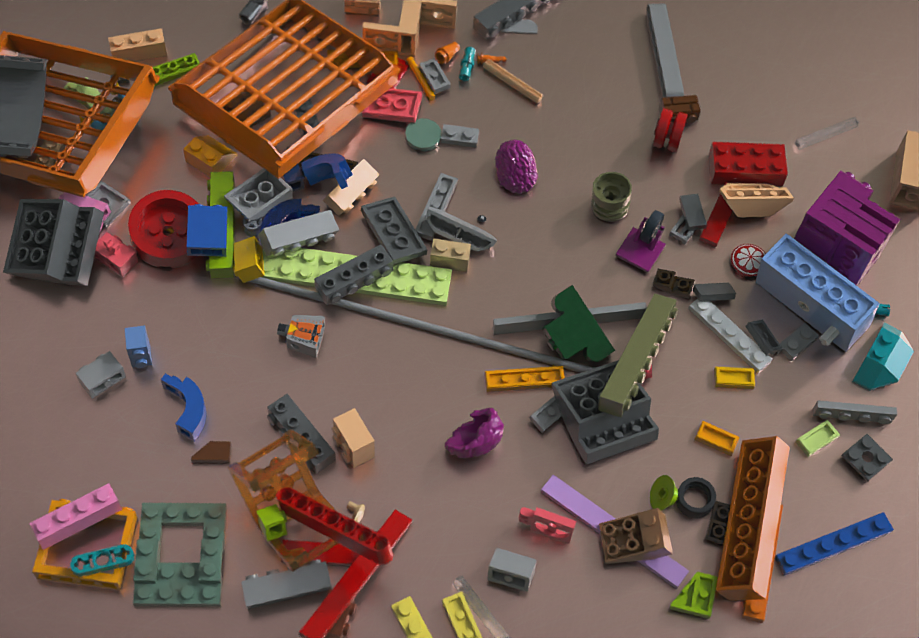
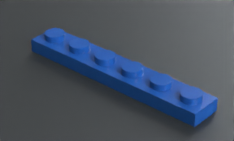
[775,512,894,576]

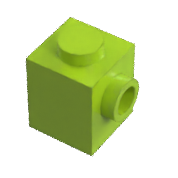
[256,504,288,542]

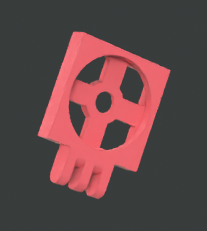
[518,507,576,543]

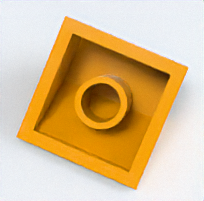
[183,135,237,178]

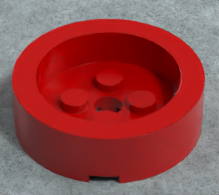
[128,190,199,268]

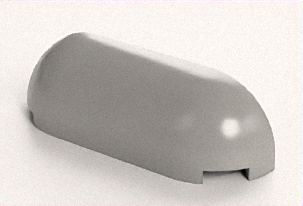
[427,207,497,251]

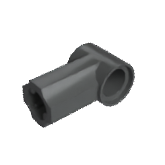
[239,0,268,25]

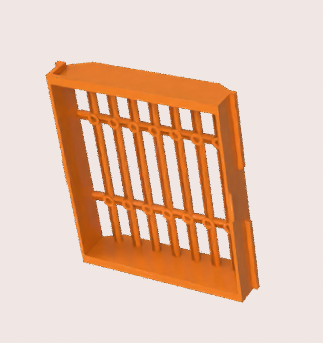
[168,0,401,179]
[0,31,160,197]

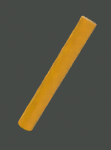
[406,57,436,100]

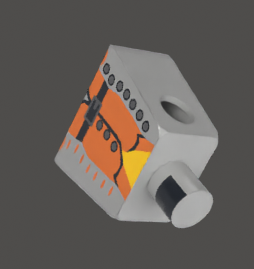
[277,315,325,358]

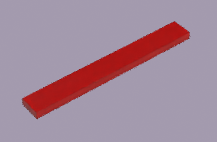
[299,509,413,638]

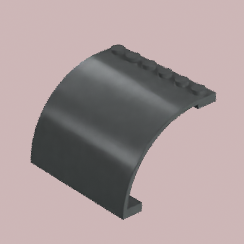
[0,55,47,158]

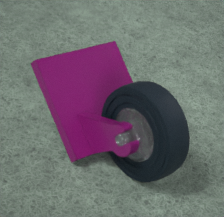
[615,210,666,273]

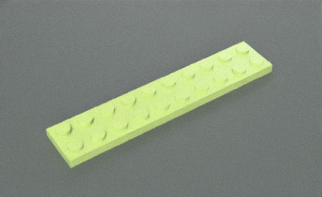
[263,248,452,306]

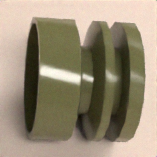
[591,172,632,222]

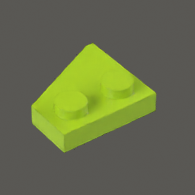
[669,572,718,619]

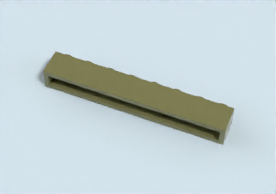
[599,293,678,418]

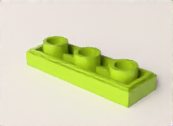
[152,53,200,86]

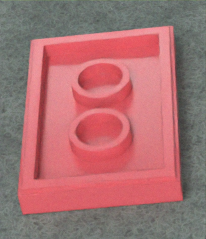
[362,88,422,123]

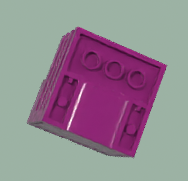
[794,170,900,286]

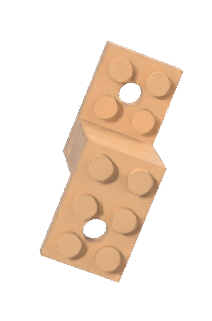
[362,0,457,57]

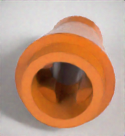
[435,42,460,64]

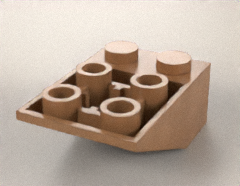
[599,508,673,564]

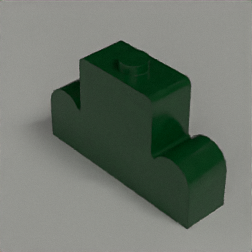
[542,285,615,362]

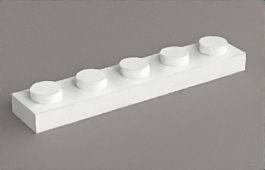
[688,299,772,373]

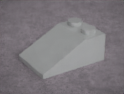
[224,169,293,221]

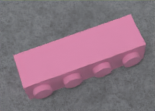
[30,483,122,550]

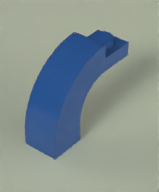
[301,153,353,189]
[161,373,206,442]

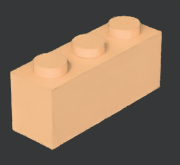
[108,28,167,61]
[323,159,380,216]

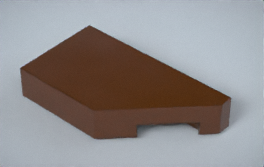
[191,441,231,463]

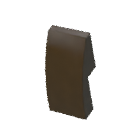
[653,268,696,299]
[705,501,731,545]

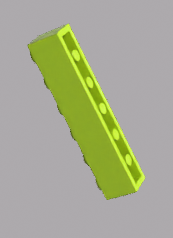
[206,171,235,278]

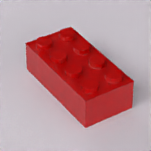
[708,142,788,187]

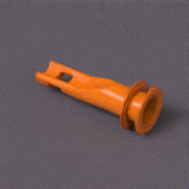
[477,53,507,64]

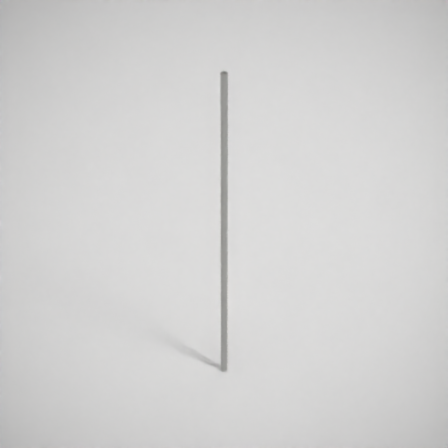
[249,277,594,373]

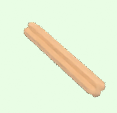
[483,59,543,103]

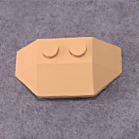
[719,183,794,218]

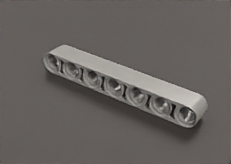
[647,3,684,98]

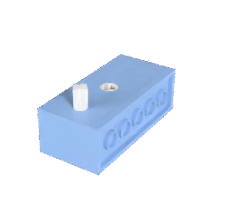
[756,233,880,352]

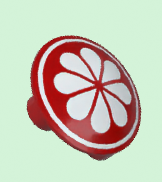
[731,244,766,277]

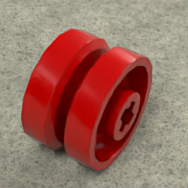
[652,108,688,153]

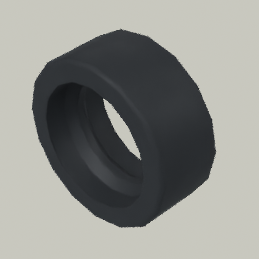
[676,477,716,519]

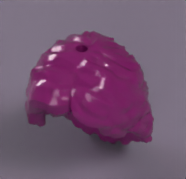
[495,140,538,194]
[445,407,504,458]

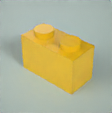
[233,236,265,283]

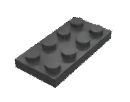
[361,197,427,265]

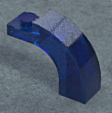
[260,199,320,245]

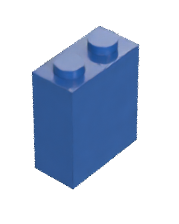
[187,204,227,257]

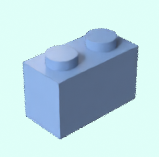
[125,325,152,368]

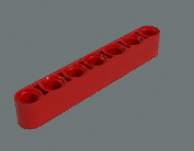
[276,487,393,565]

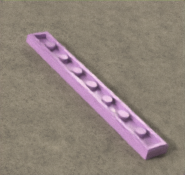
[541,475,689,589]

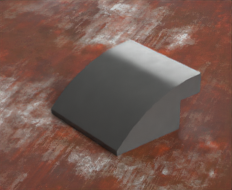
[3,199,104,286]
[552,360,659,465]

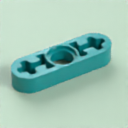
[70,544,135,577]

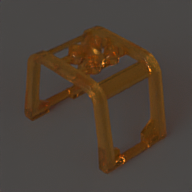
[228,429,338,572]

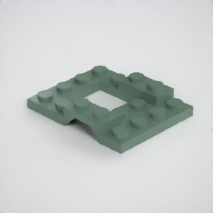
[133,503,227,607]

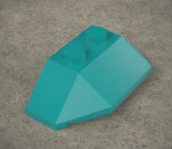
[852,322,914,391]

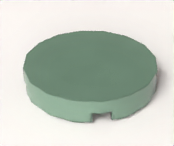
[405,118,441,152]

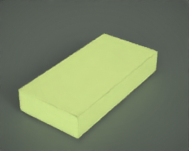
[796,419,840,457]

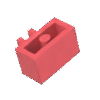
[94,232,138,277]

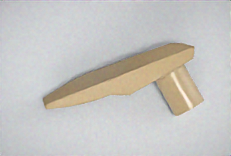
[347,501,365,523]

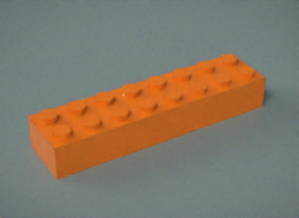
[716,436,790,601]

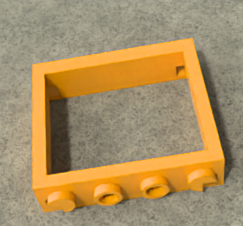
[32,499,138,590]

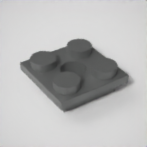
[841,434,893,482]

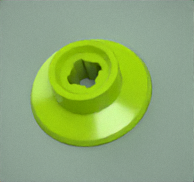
[650,475,678,511]

